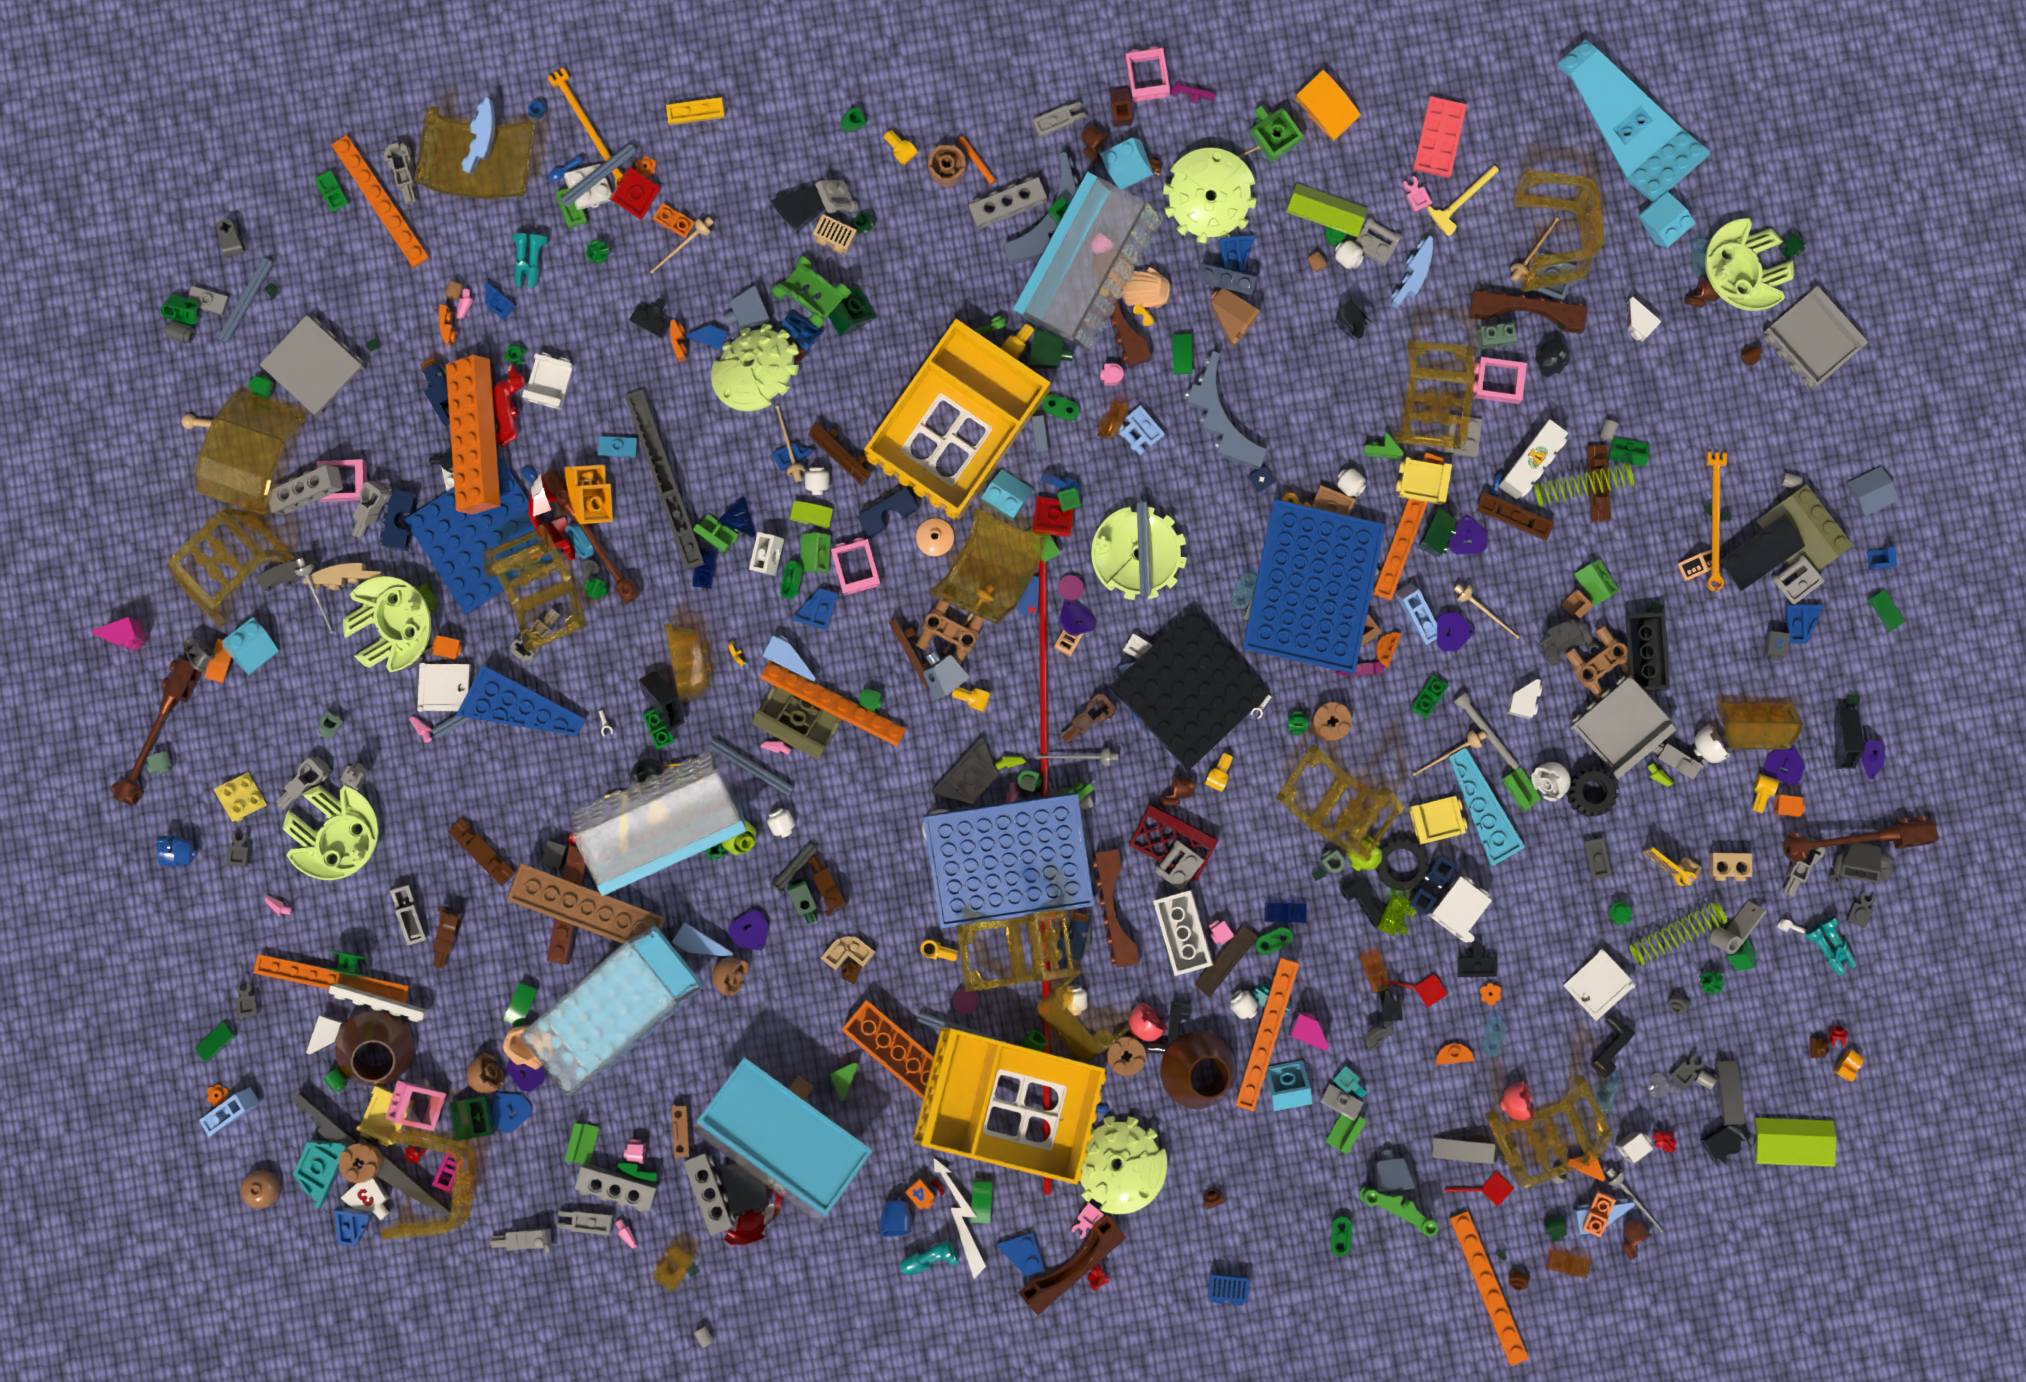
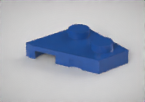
[1218,235,1255,270]
[781,311,824,351]
[792,588,838,631]
[1785,605,1824,644]
[334,1207,372,1247]
[997,1232,1044,1276]

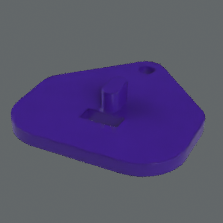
[1449,516,1487,554]
[1059,599,1096,636]
[1437,612,1475,651]
[1861,739,1885,779]
[1764,744,1805,785]
[728,910,769,951]
[507,1060,548,1092]

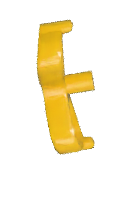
[1133,304,1155,326]
[728,641,746,666]

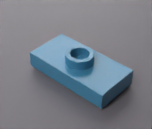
[598,436,638,458]

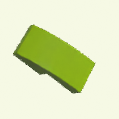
[789,501,833,528]

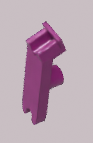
[1170,83,1216,104]
[1336,662,1384,676]

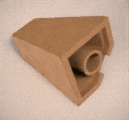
[1210,288,1260,348]

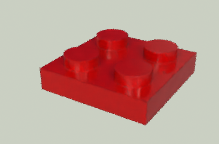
[609,167,660,220]
[1032,497,1074,537]

